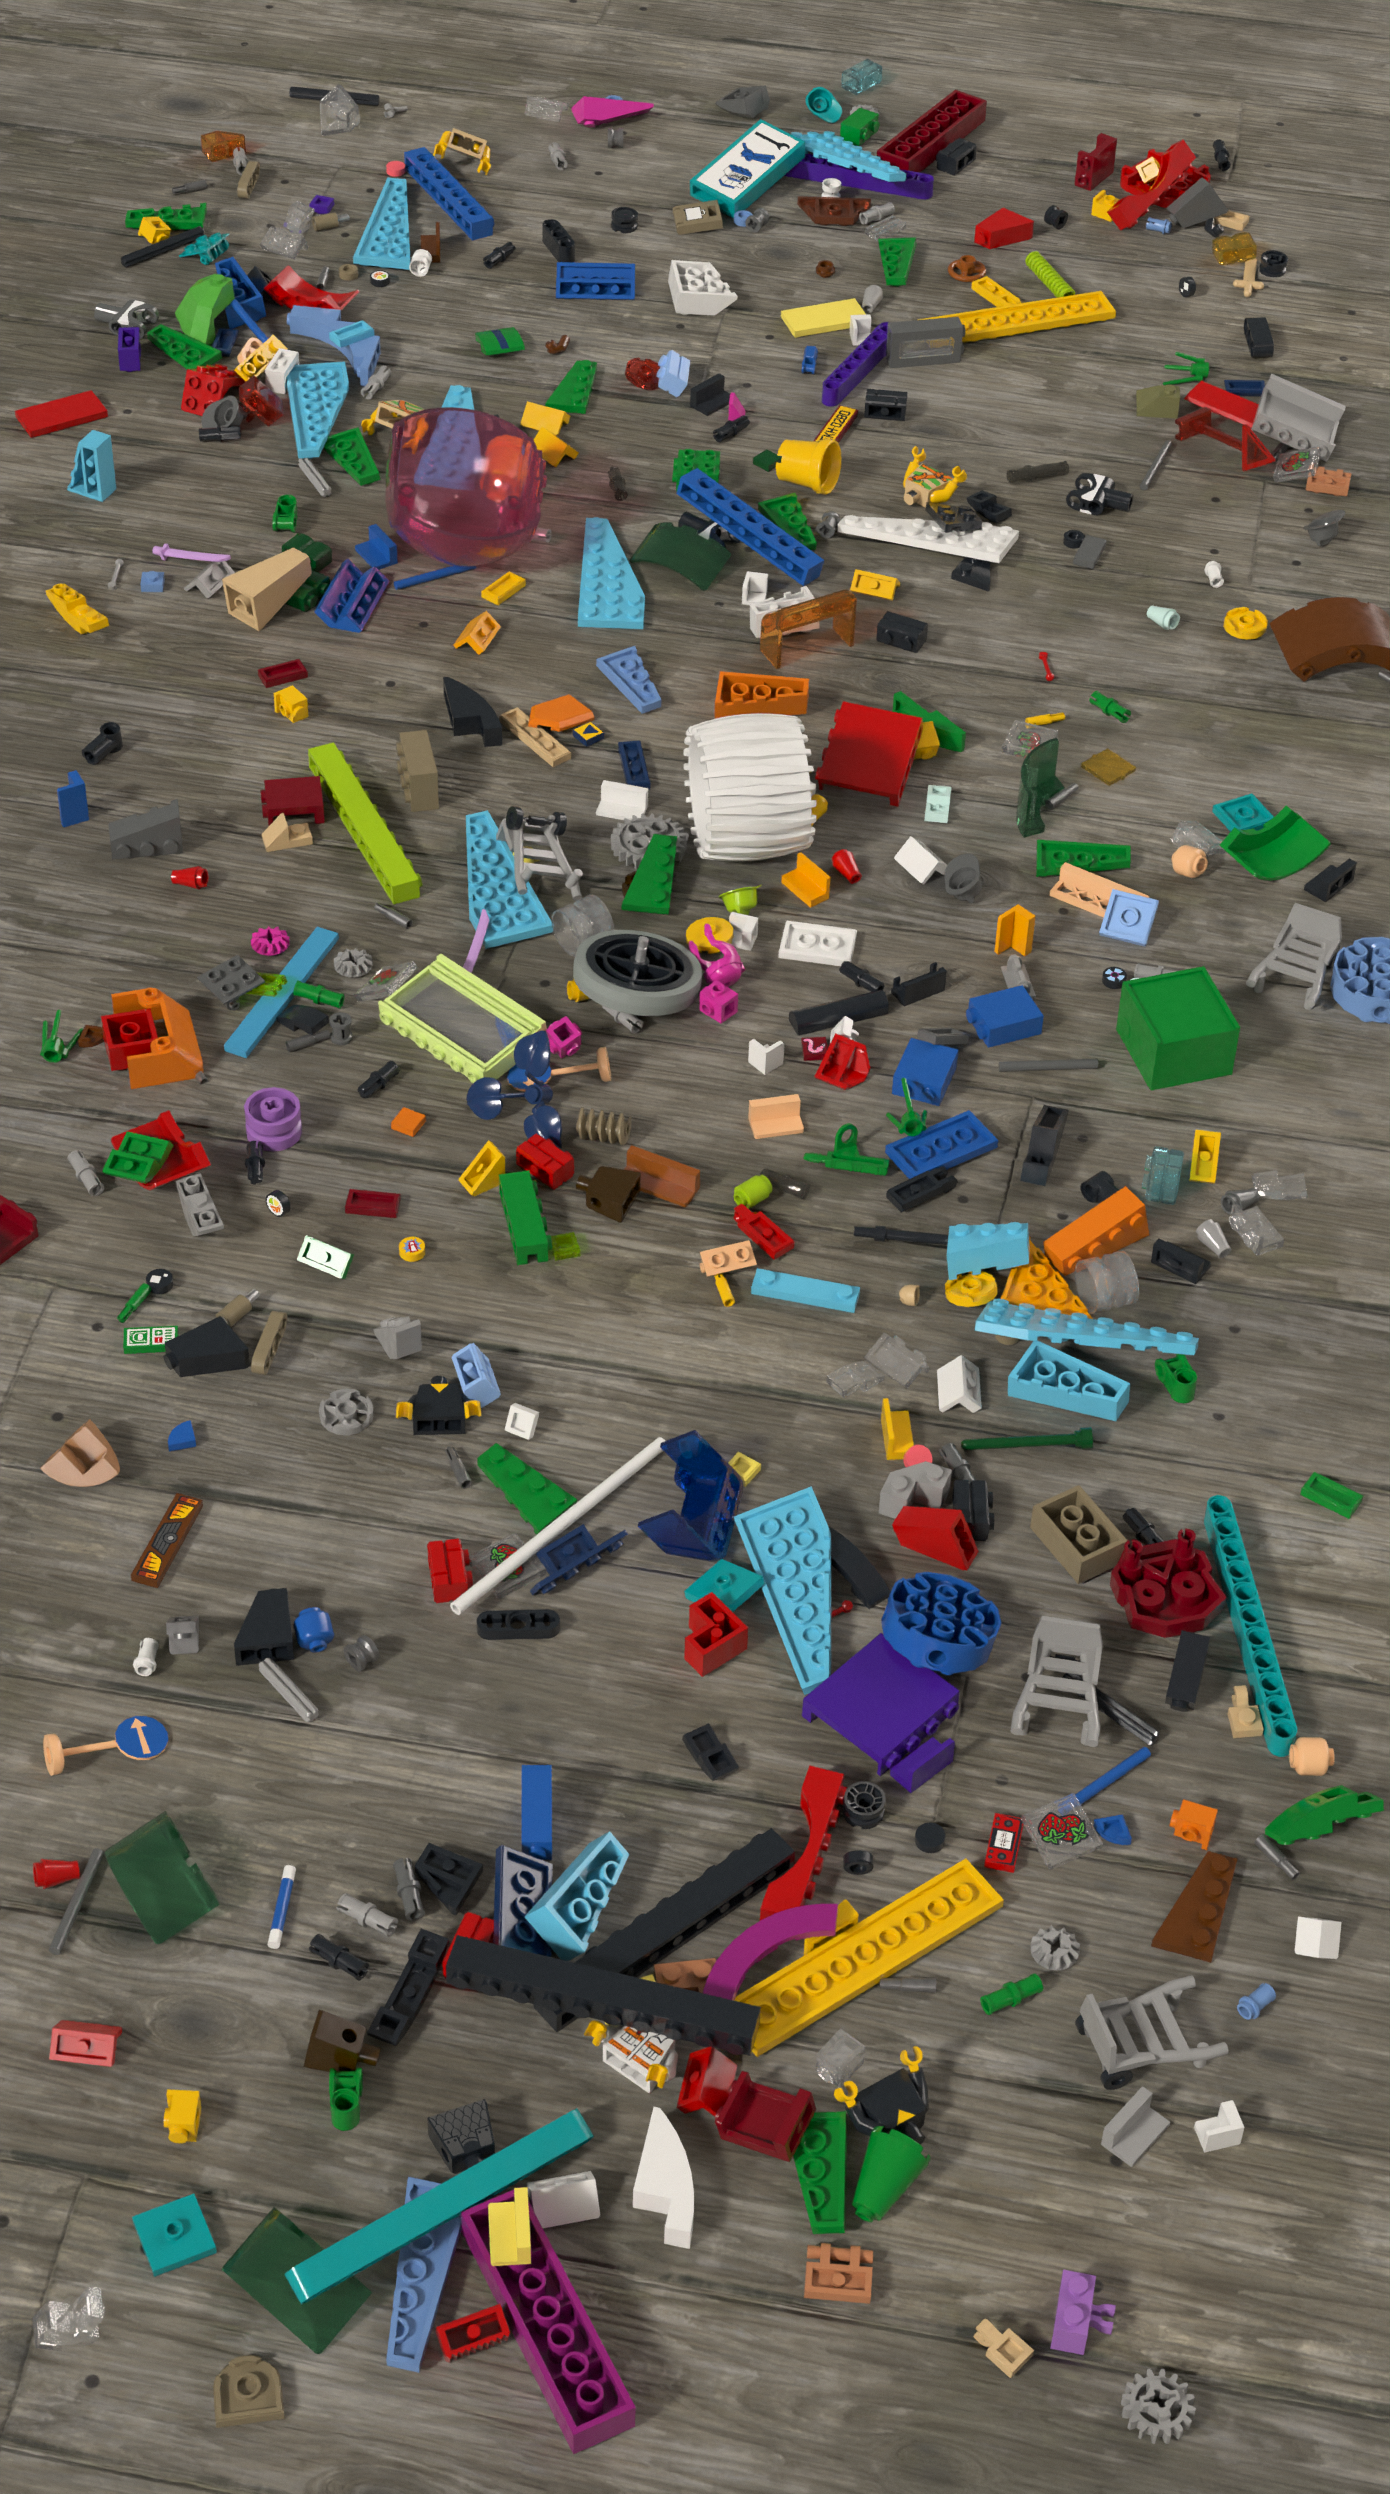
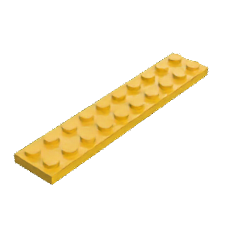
[918,291,1116,348]
[734,1858,1004,2057]

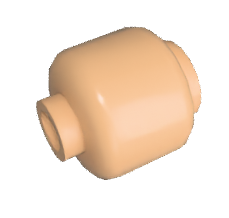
[1172,845,1208,878]
[1289,1737,1334,1776]

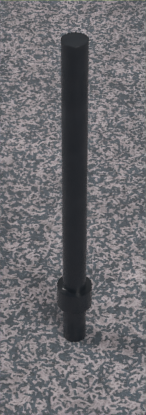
[854,1225,948,1245]

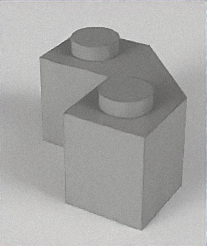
[879,1461,952,1519]

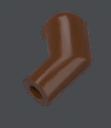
[545,335,570,354]

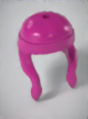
[689,924,745,987]

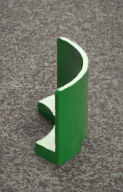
[1220,805,1331,881]

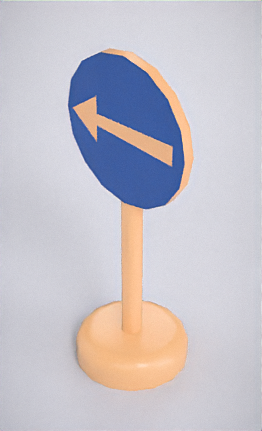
[507,1047,611,1092]
[43,1716,168,1776]

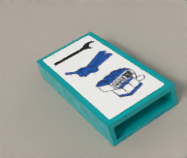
[690,119,805,218]

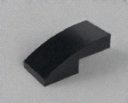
[967,490,1012,524]
[276,1005,329,1035]
[682,1723,739,1781]

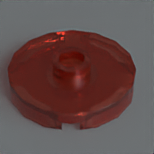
[625,358,660,390]

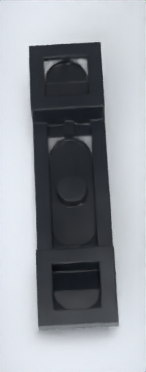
[828,1526,891,1609]
[367,1928,449,2046]

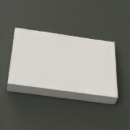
[778,921,857,966]

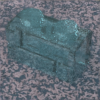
[841,59,882,95]
[1141,1146,1184,1205]

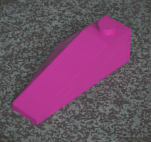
[572,96,654,128]

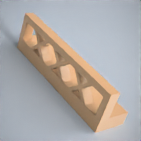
[1050,862,1149,918]

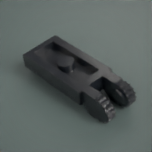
[886,1166,958,1213]

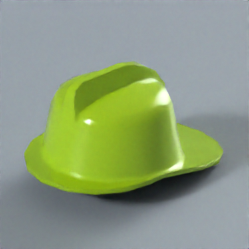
[719,885,762,915]

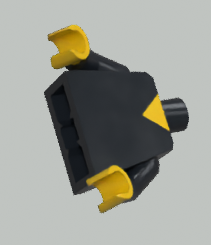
[396,1375,482,1435]
[834,2046,929,2145]

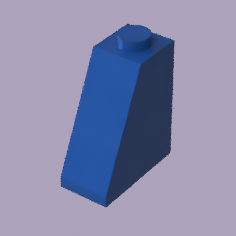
[522,1765,552,1860]

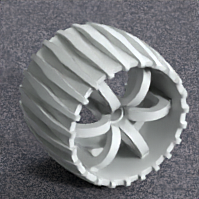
[684,713,816,861]

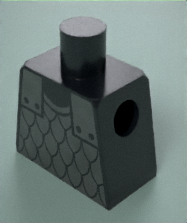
[427,2099,495,2174]

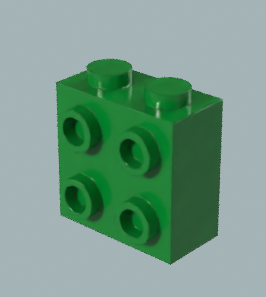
[672,449,720,491]

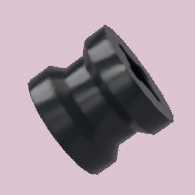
[1044,205,1068,229]

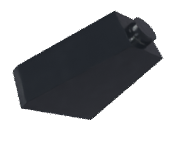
[163,1316,250,1377]
[234,1588,294,1666]
[1165,1630,1210,1712]

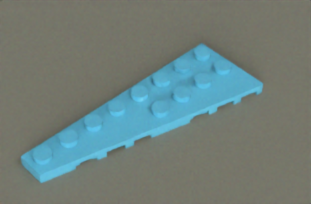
[353,177,410,270]

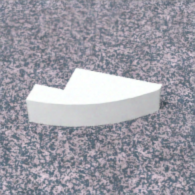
[633,2107,694,2249]

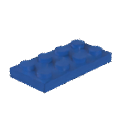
[885,1110,998,1179]

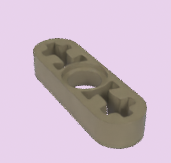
[237,161,260,199]
[251,1311,287,1375]

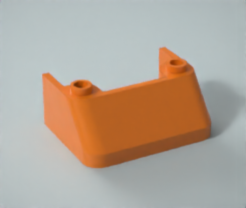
[111,988,204,1089]

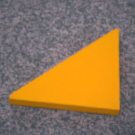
[1001,1236,1096,1320]

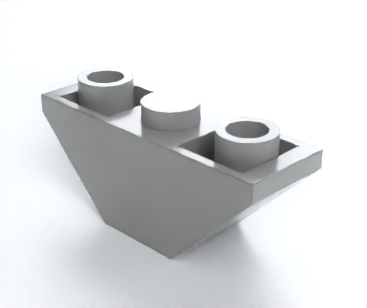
[176,1173,224,1236]
[373,1316,422,1359]

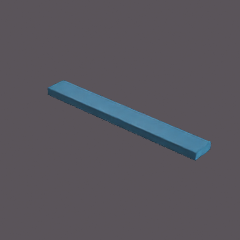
[224,927,339,1058]

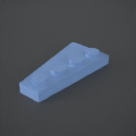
[596,646,661,714]

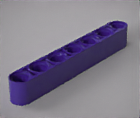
[822,322,889,407]

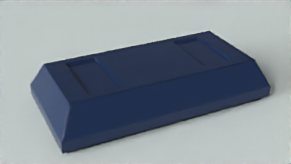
[212,328,239,357]
[1224,380,1265,397]

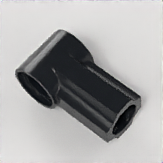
[82,722,123,765]
[1080,1171,1119,1203]

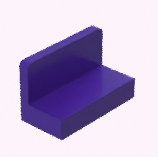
[890,1737,955,1793]

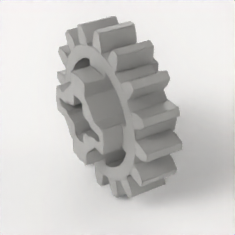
[1121,2369,1196,2444]

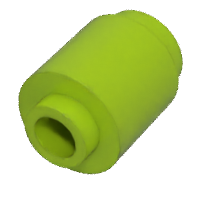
[733,1175,772,1209]

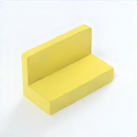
[488,2187,531,2266]

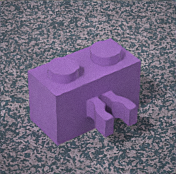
[1050,2269,1116,2355]

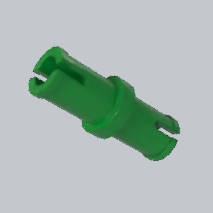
[1089,691,1131,723]
[293,980,345,1009]
[980,1973,1043,2015]

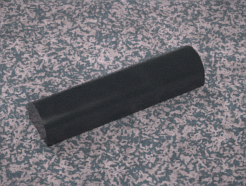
[789,990,889,1035]

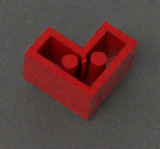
[684,1592,748,1677]

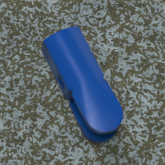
[802,346,818,374]

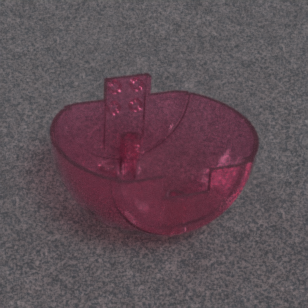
[385,407,547,567]

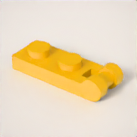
[971,276,1021,307]

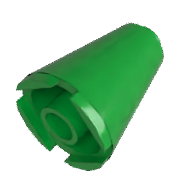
[852,2126,931,2223]

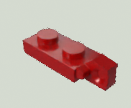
[733,1204,794,1260]

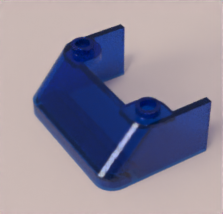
[638,1430,743,1562]

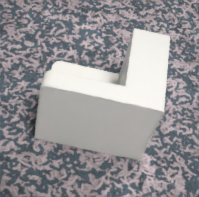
[849,314,871,346]
[742,571,768,605]
[729,912,758,951]
[748,1039,784,1075]
[1295,1917,1342,1959]
[1194,2100,1244,2153]

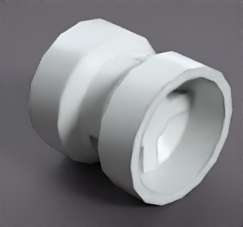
[822,178,841,198]
[409,249,432,277]

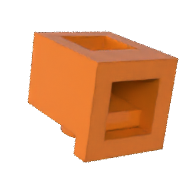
[1169,1799,1218,1850]

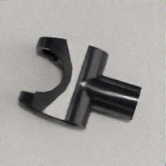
[1066,473,1133,515]
[678,511,740,558]

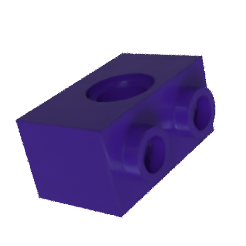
[118,327,141,372]

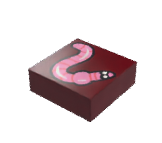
[801,1037,828,1061]

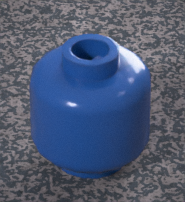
[293,1607,334,1653]

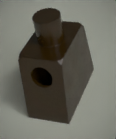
[576,1166,641,1223]
[303,2010,381,2072]

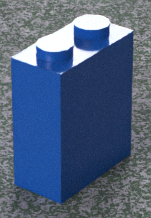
[966,985,1044,1048]
[892,1038,958,1106]

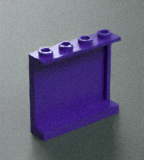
[802,1633,960,1776]

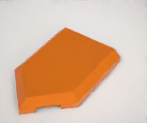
[528,694,595,732]

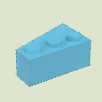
[67,430,116,502]
[947,1222,1030,1280]

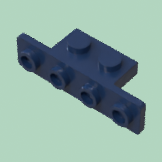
[530,1524,628,1595]

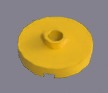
[1223,607,1268,640]
[686,917,734,954]
[945,1271,997,1307]

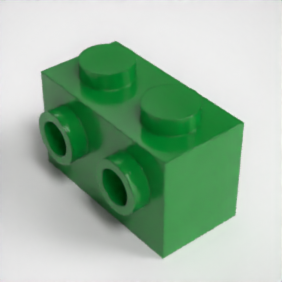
[840,108,880,146]

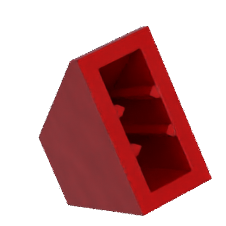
[974,208,1034,249]
[892,1506,979,1571]

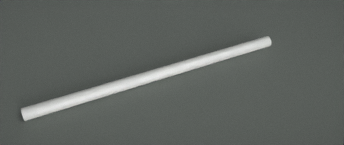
[450,1437,667,1615]

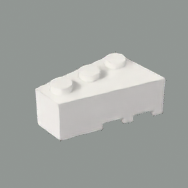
[750,586,819,639]

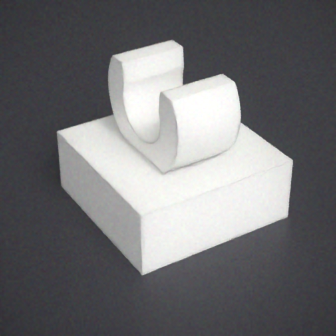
[829,1016,859,1045]
[505,1403,540,1440]

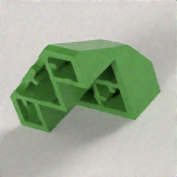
[175,274,234,346]

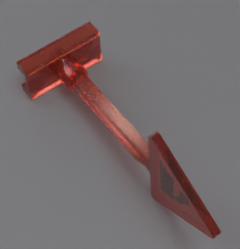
[1175,407,1275,471]

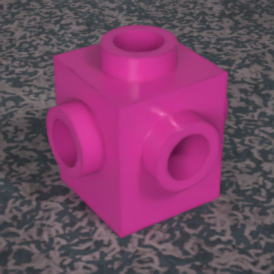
[699,980,738,1024]
[546,1016,582,1059]

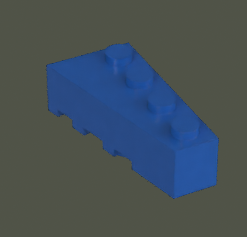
[215,257,266,329]

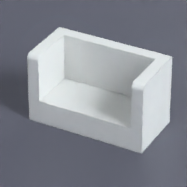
[265,348,299,394]

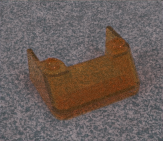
[760,589,857,669]

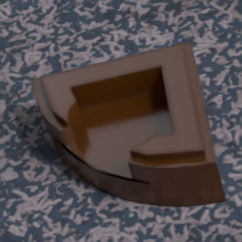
[78,1025,104,1048]

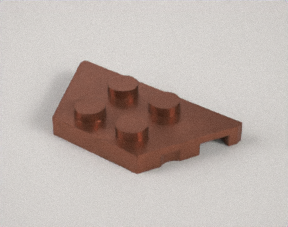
[797,196,871,226]

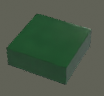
[753,449,782,472]

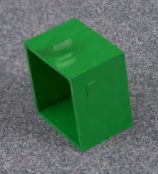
[1116,966,1240,1091]

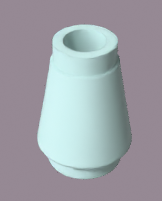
[1147,606,1180,630]

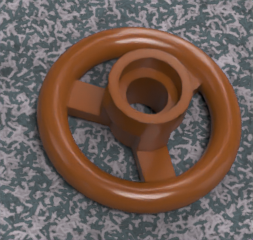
[948,255,986,282]

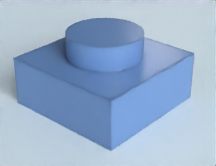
[140,571,165,592]

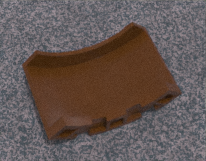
[1269,597,1390,682]

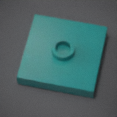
[1212,793,1274,832]
[684,1559,765,1612]
[132,2193,217,2277]

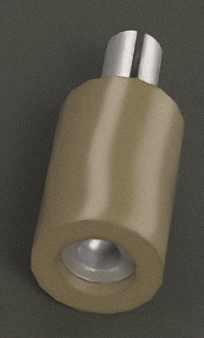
[312,212,349,231]
[216,1289,259,1327]

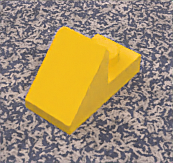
[1189,1130,1221,1184]

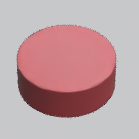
[386,161,405,177]
[903,1445,932,1467]

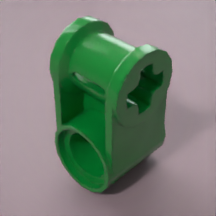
[272,495,298,533]
[1155,1354,1197,1404]
[329,2068,363,2131]

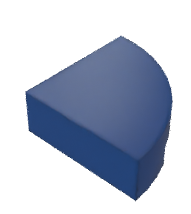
[168,1420,196,1452]
[1093,1814,1132,1845]

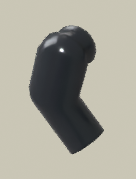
[1204,218,1224,237]

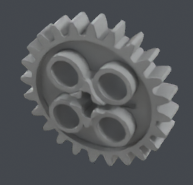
[611,813,687,869]

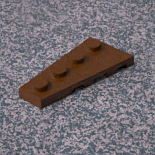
[1151,1851,1237,1963]

